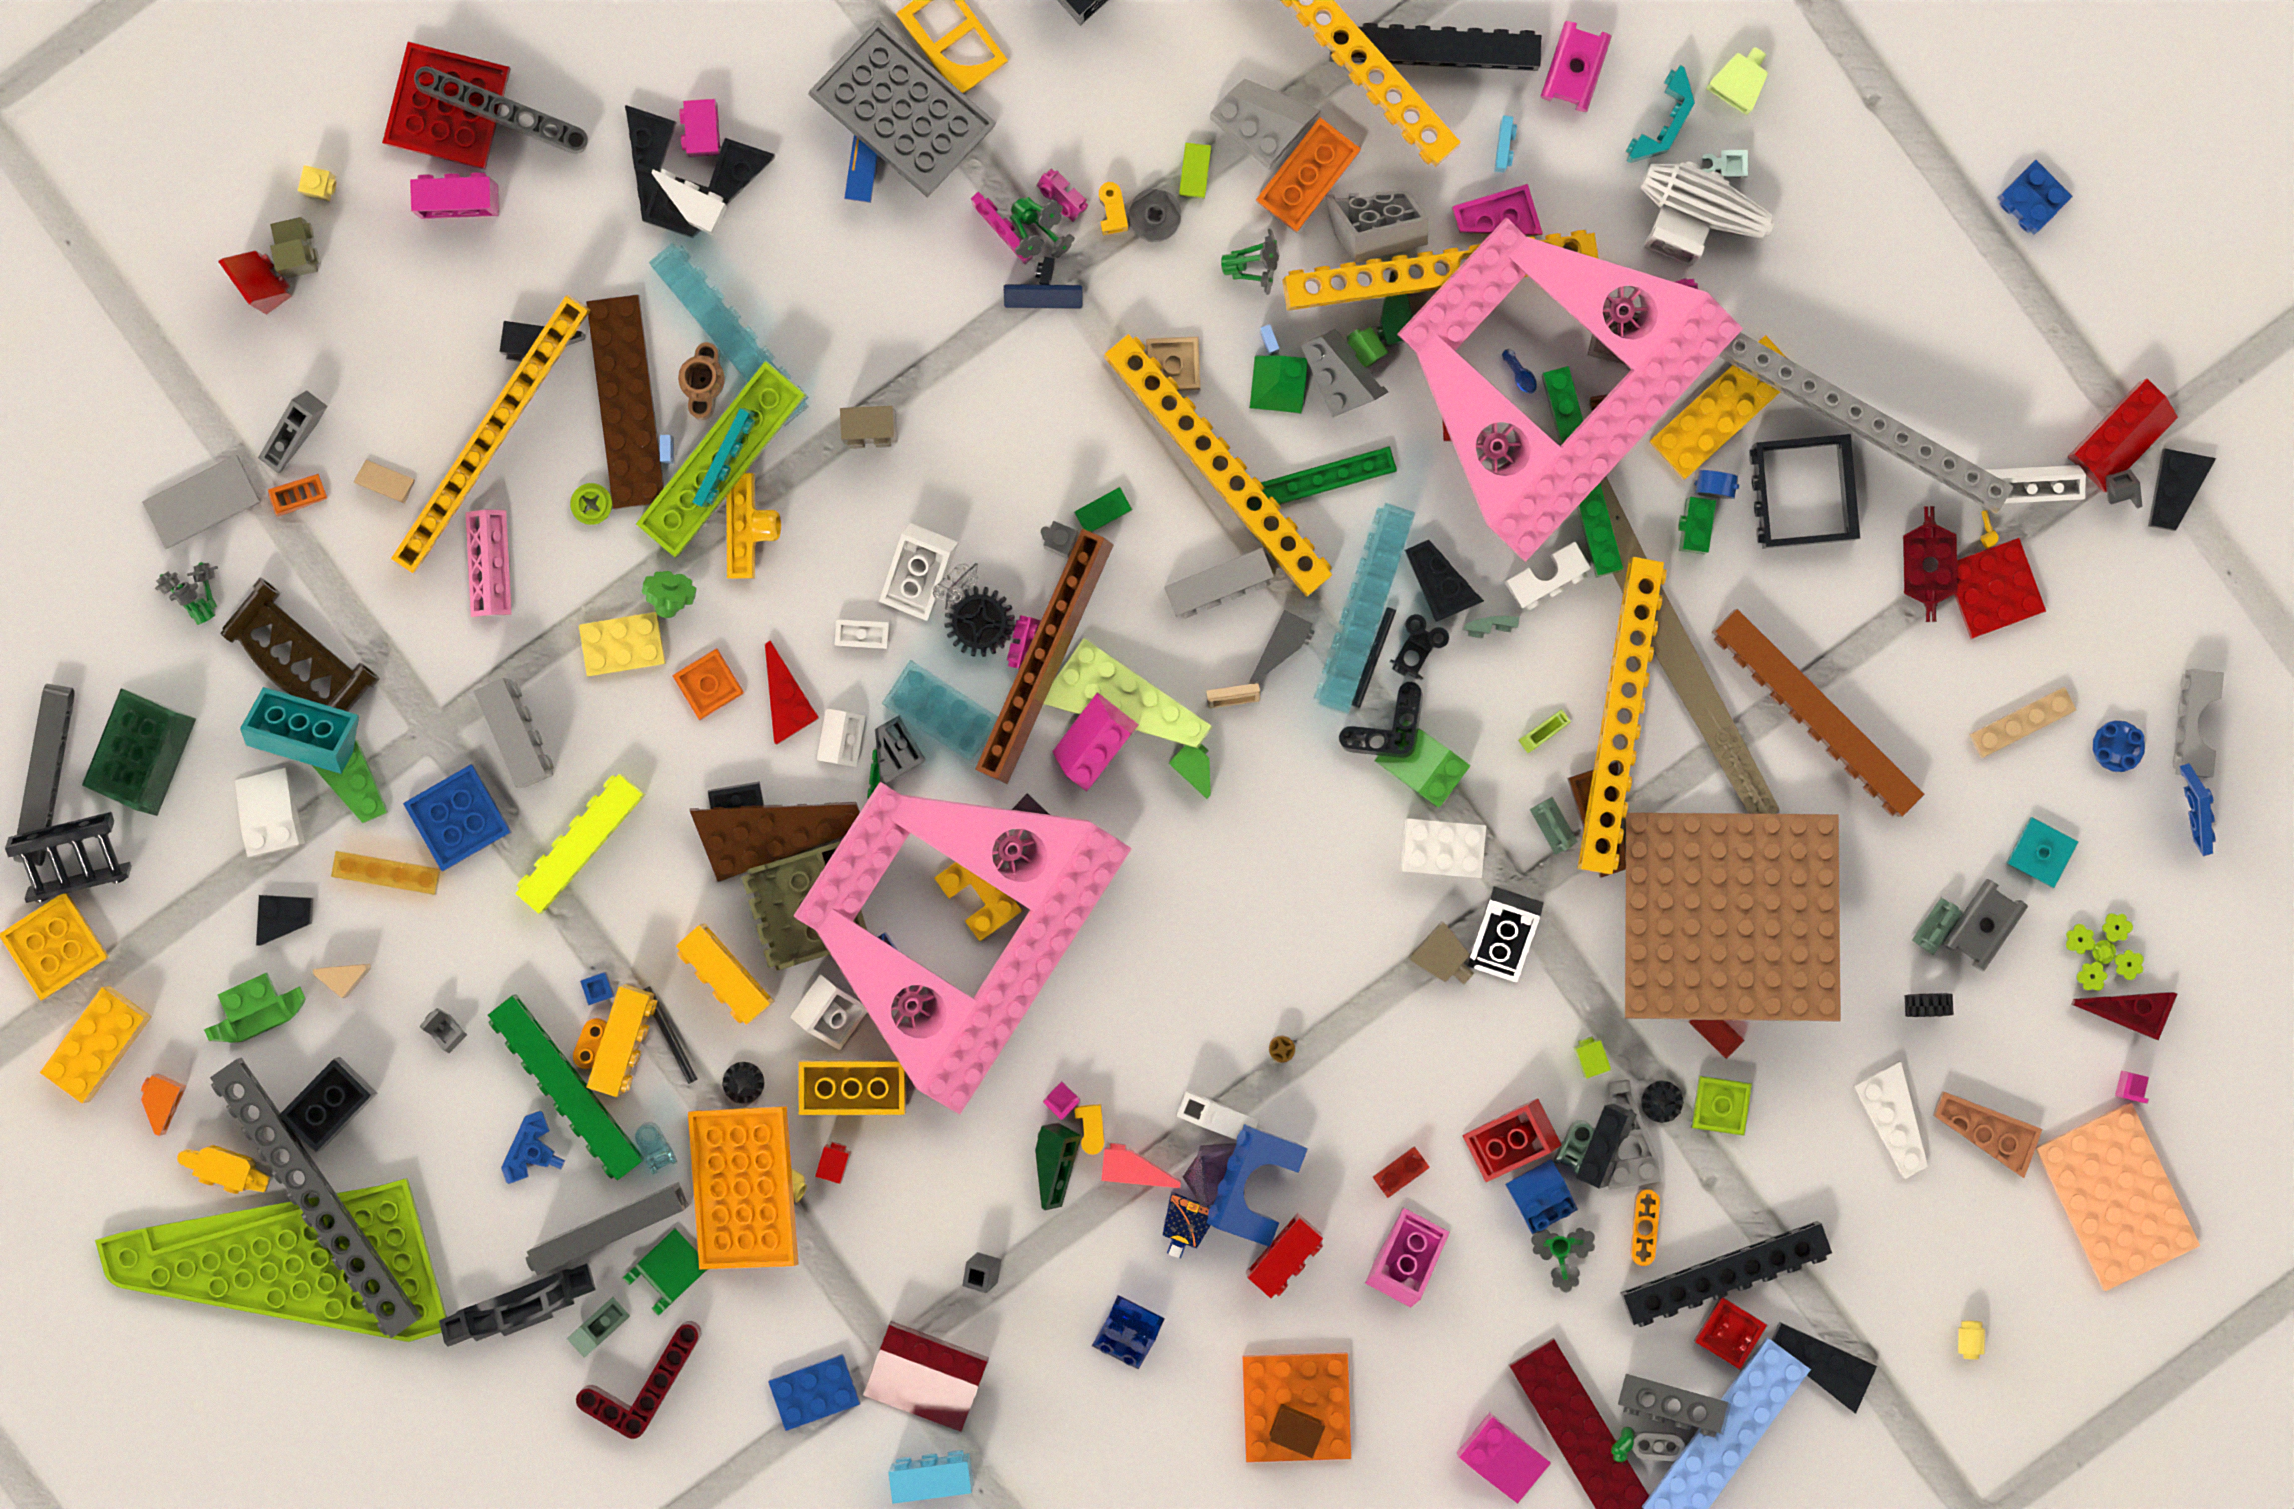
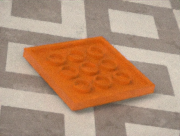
[1242,1352,1351,1462]

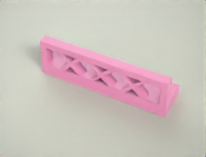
[465,509,512,617]

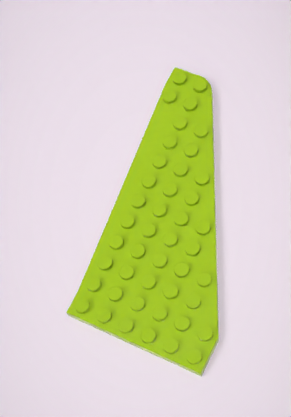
[95,1178,447,1342]

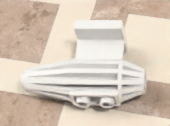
[1641,161,1775,266]

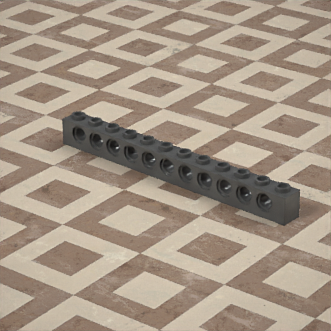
[210,1058,422,1338]

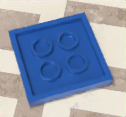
[403,764,512,872]

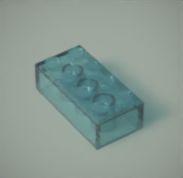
[882,660,998,762]

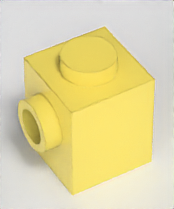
[298,165,337,202]

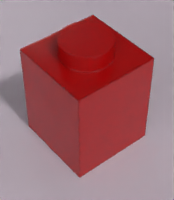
[815,1142,851,1184]

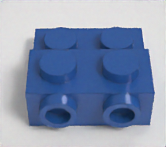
[1997,160,2073,235]

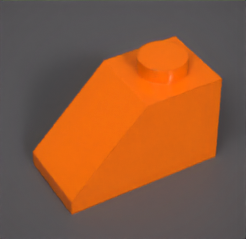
[141,1074,186,1136]

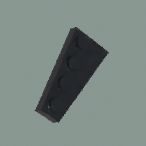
[1772,1322,1877,1414]

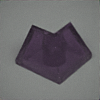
[1183,1143,1237,1207]

